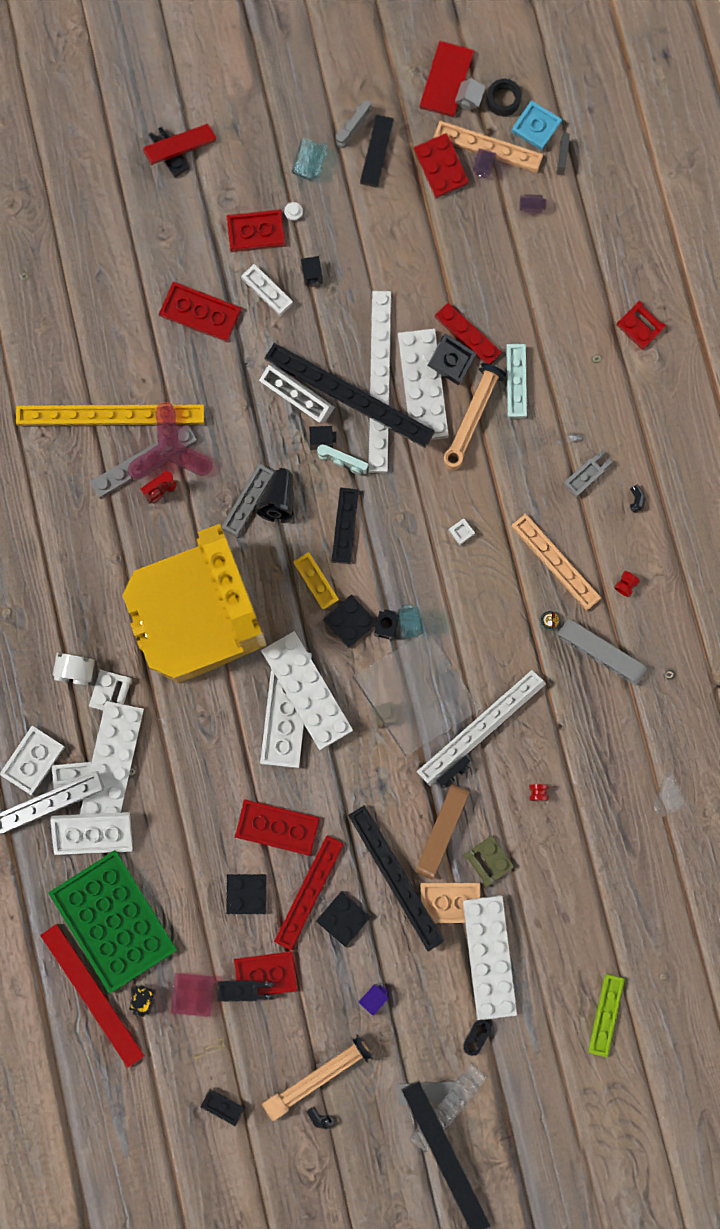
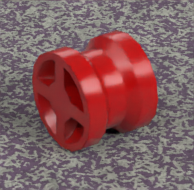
[529,784,549,801]

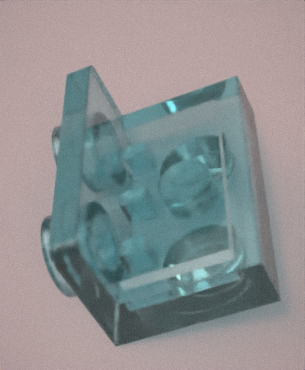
[291,138,327,182]

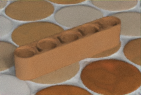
[415,784,470,880]

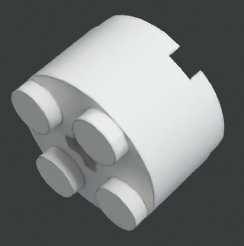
[52,653,95,686]

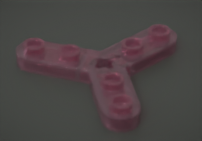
[128,402,212,480]

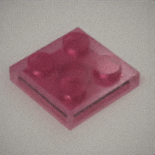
[171,973,215,1017]

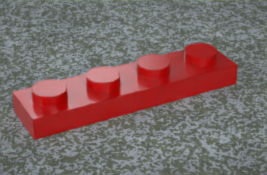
[435,303,502,364]

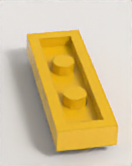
[293,552,339,611]

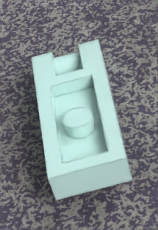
[317,445,369,475]

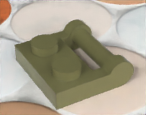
[463,835,514,888]

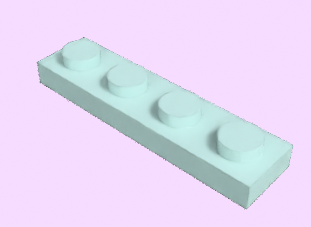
[506,344,527,419]

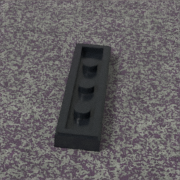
[360,114,394,188]
[332,487,359,564]

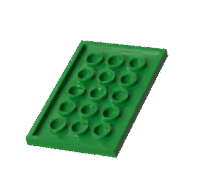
[48,850,178,994]

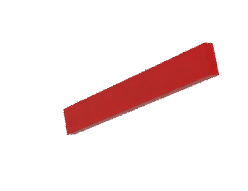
[40,924,145,1068]

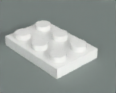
[0,726,65,796]

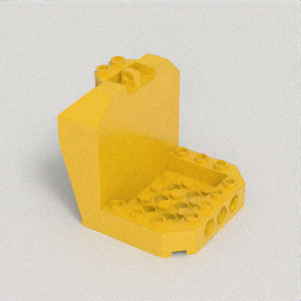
[122,524,267,683]

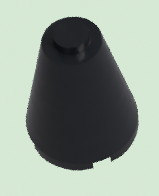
[256,468,294,523]

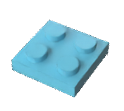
[511,100,562,151]

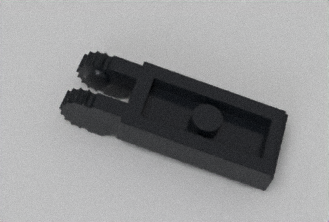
[148,126,190,178]
[217,981,274,1002]

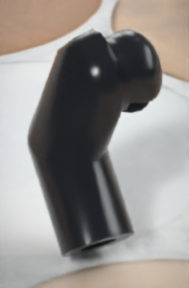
[630,484,646,513]
[306,1106,334,1129]

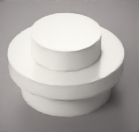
[284,202,303,221]

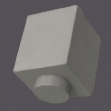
[455,78,485,110]

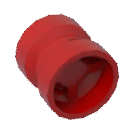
[614,571,640,597]

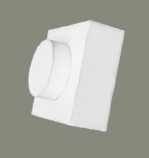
[448,518,475,546]

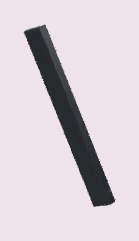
[348,805,445,952]
[401,1080,490,1229]

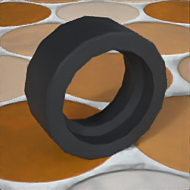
[486,78,522,117]

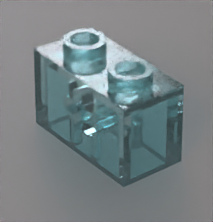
[398,605,421,638]

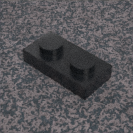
[436,755,471,788]
[200,1088,245,1126]

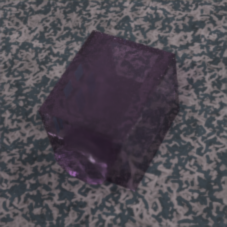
[472,148,497,178]

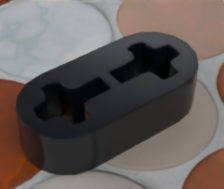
[463,1020,491,1056]

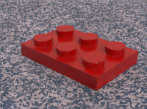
[413,133,469,199]

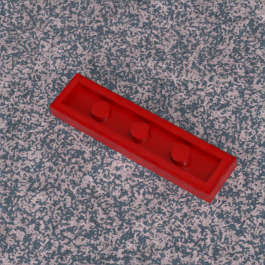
[143,123,216,165]

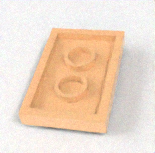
[421,883,480,923]

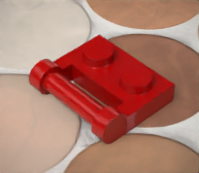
[616,300,667,350]
[140,471,177,504]

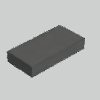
[557,133,570,176]

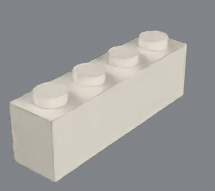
[259,365,335,423]

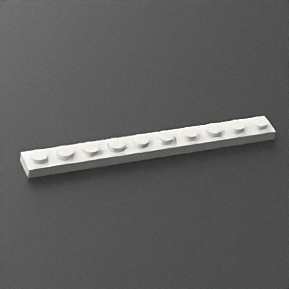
[369,291,391,473]

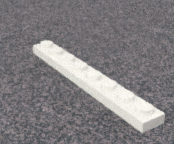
[417,670,546,786]

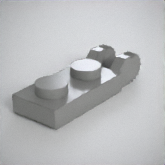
[335,99,371,148]
[563,450,613,498]

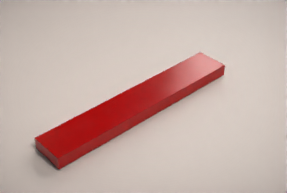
[274,835,344,951]

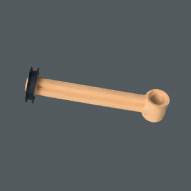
[444,363,507,471]
[262,1034,373,1121]

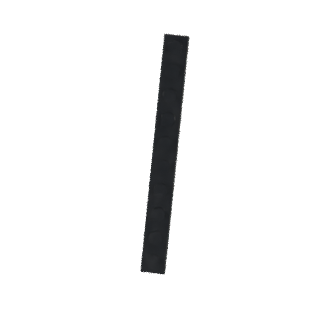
[265,343,435,448]

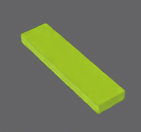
[588,974,625,1058]

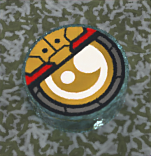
[540,611,560,631]

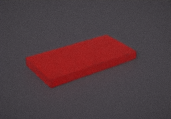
[419,40,474,118]
[159,281,242,343]
[235,799,320,856]

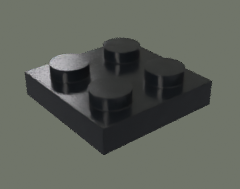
[427,333,476,385]
[323,594,377,648]
[226,874,267,914]
[316,891,371,947]

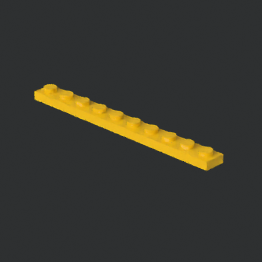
[16,404,205,426]

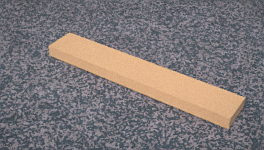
[434,121,543,173]
[511,513,601,611]

